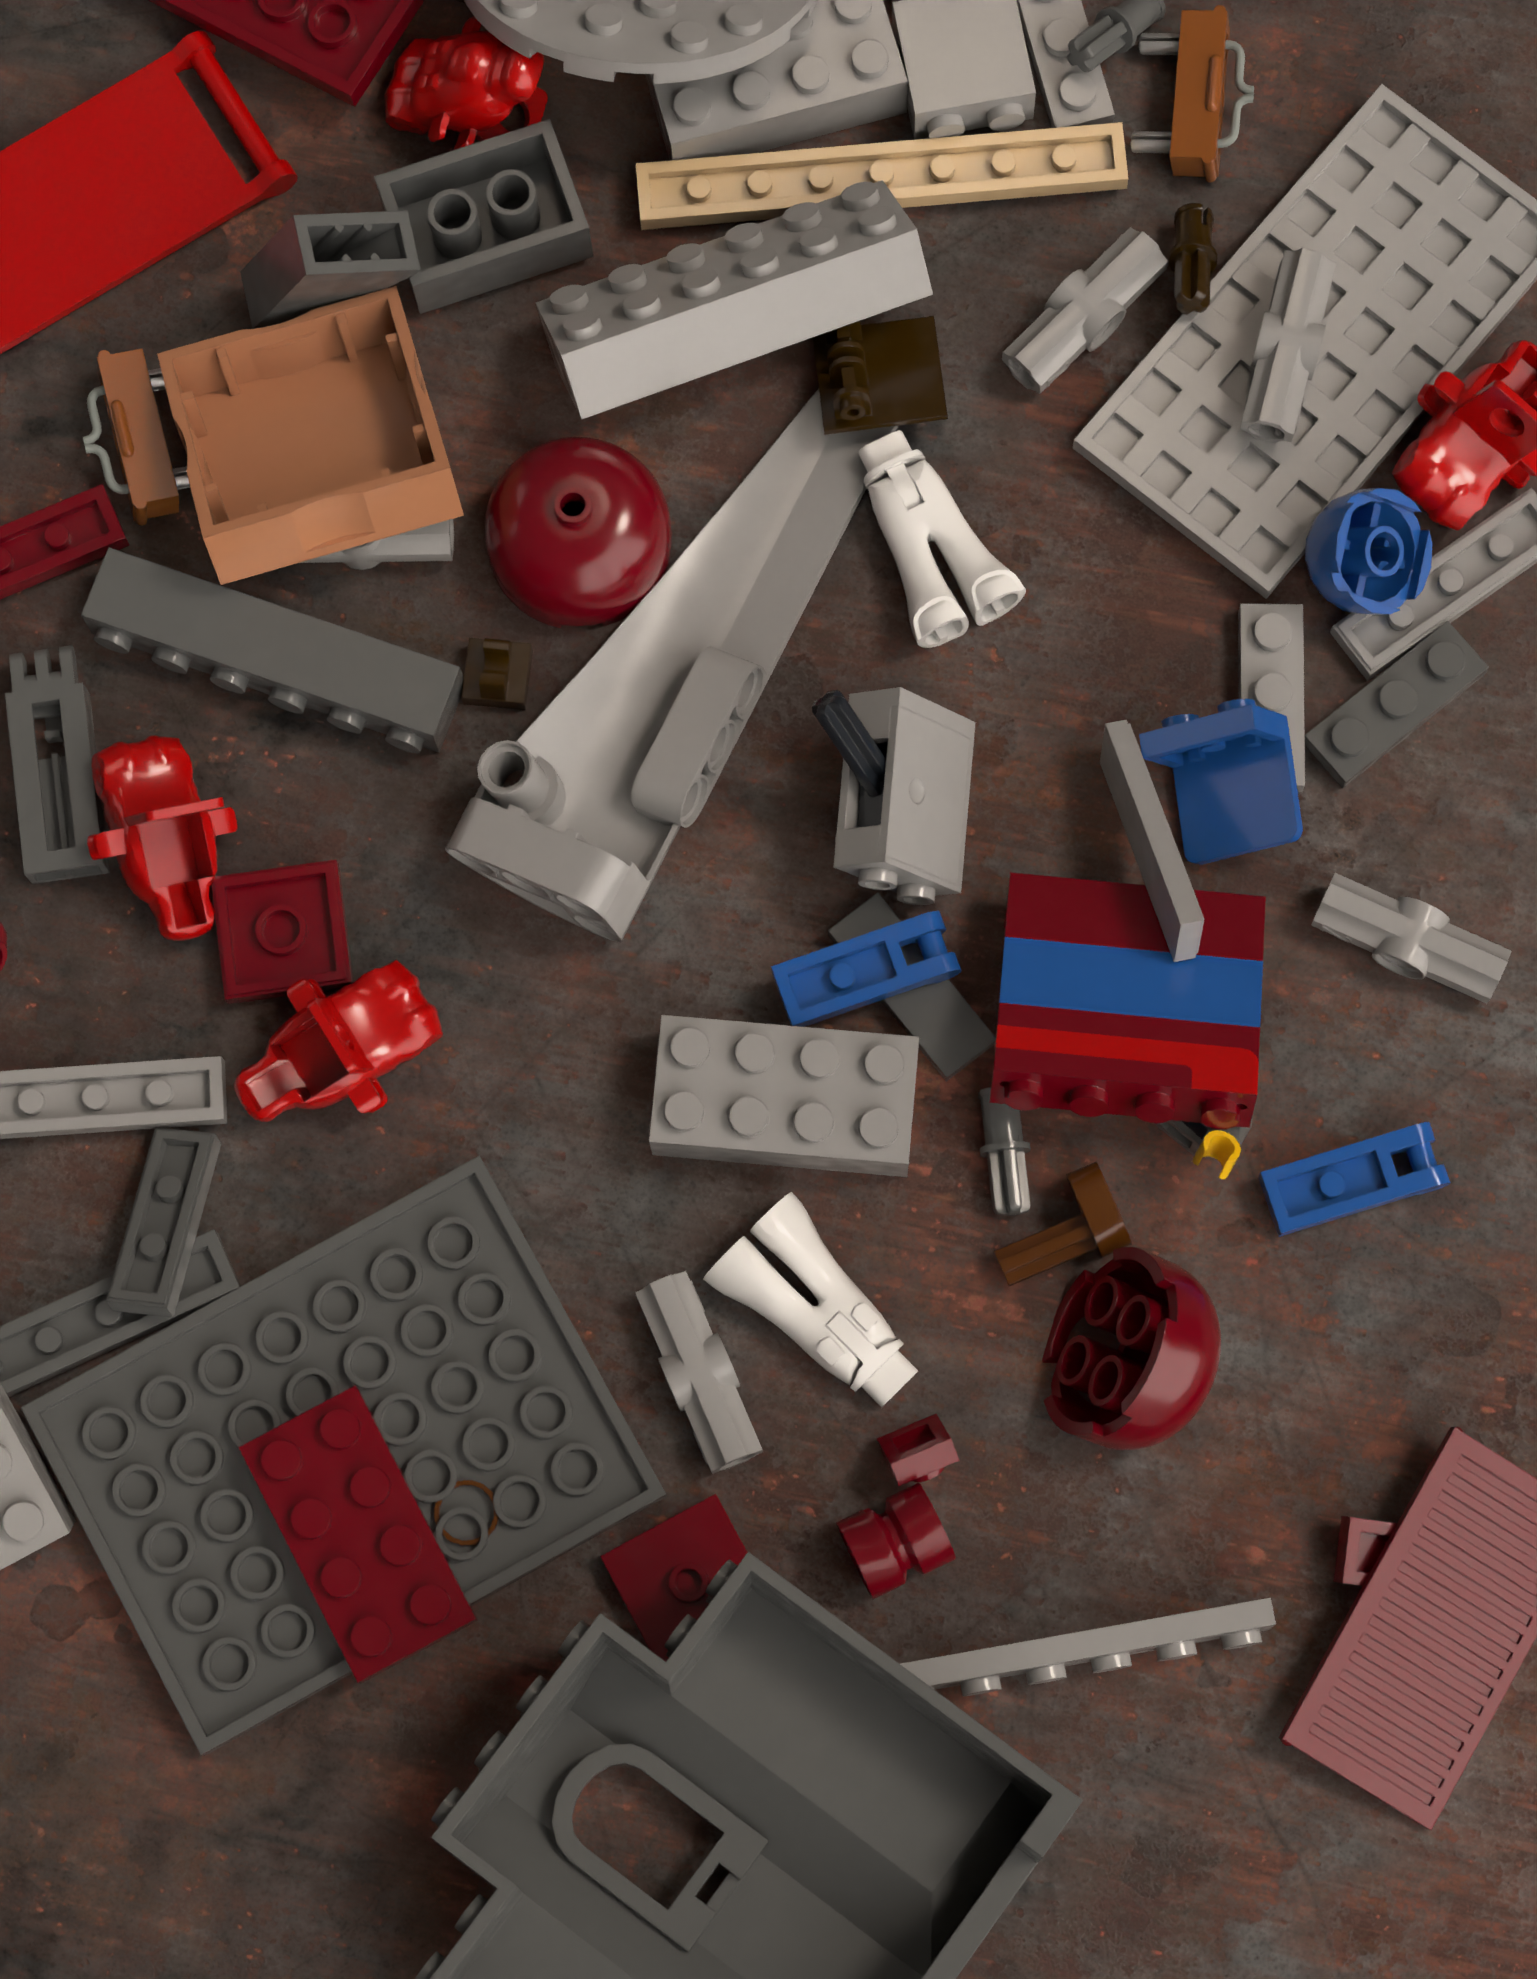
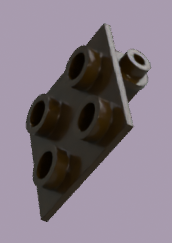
[813,316,948,435]

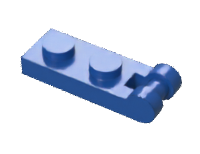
[771,911,962,1027]
[1258,1122,1451,1237]

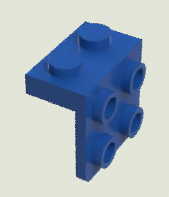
[1139,699,1303,865]

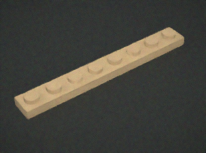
[636,122,1128,230]

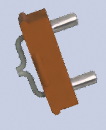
[1130,5,1254,183]
[83,348,190,526]

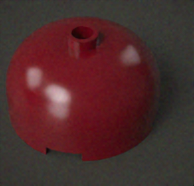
[484,437,672,628]
[1042,1247,1221,1450]

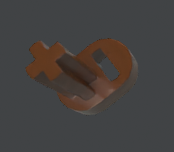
[994,1162,1132,1286]

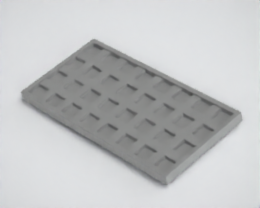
[1073,84,1537,599]

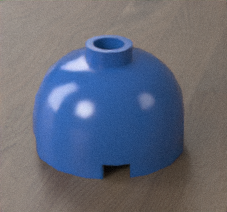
[1305,488,1433,615]

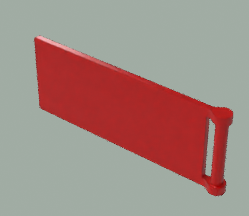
[0,30,298,355]

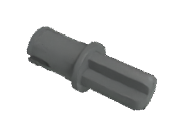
[1067,0,1166,72]
[978,1087,1031,1216]

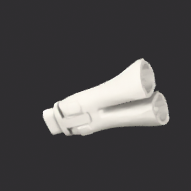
[858,430,1026,648]
[703,1192,918,1407]

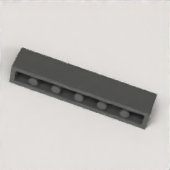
[81,547,464,754]

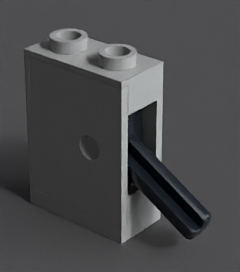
[812,687,976,905]

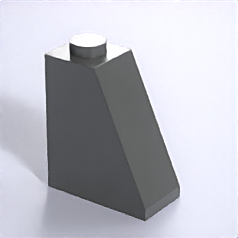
[240,211,421,329]

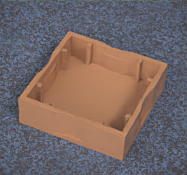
[157,286,464,585]

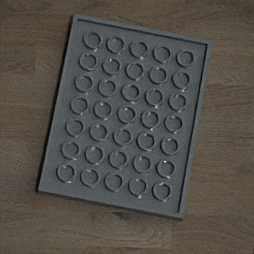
[21,1155,667,1756]

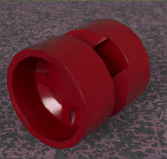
[836,1482,956,1600]

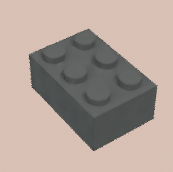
[374,119,594,314]

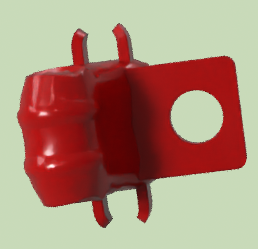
[384,16,548,150]
[1392,340,1537,531]
[87,735,238,941]
[234,959,443,1122]

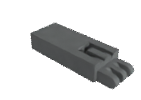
[5,645,110,884]

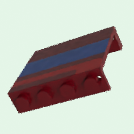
[989,872,1266,1129]

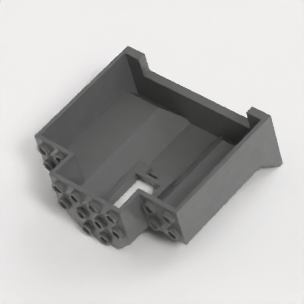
[415,1552,1083,1979]

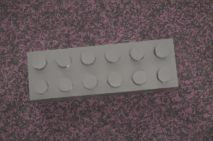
[536,180,933,419]

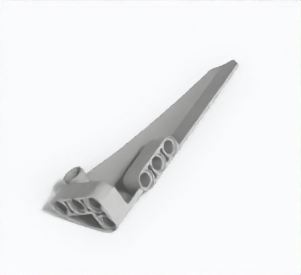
[445,389,898,942]

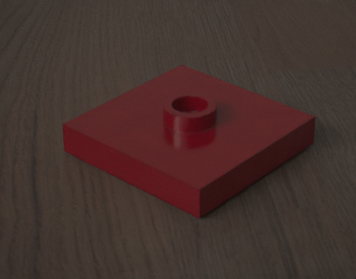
[212,859,354,1004]
[600,1494,748,1662]

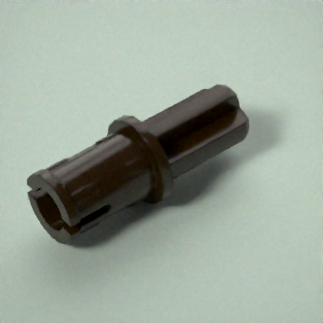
[1168,203,1218,315]

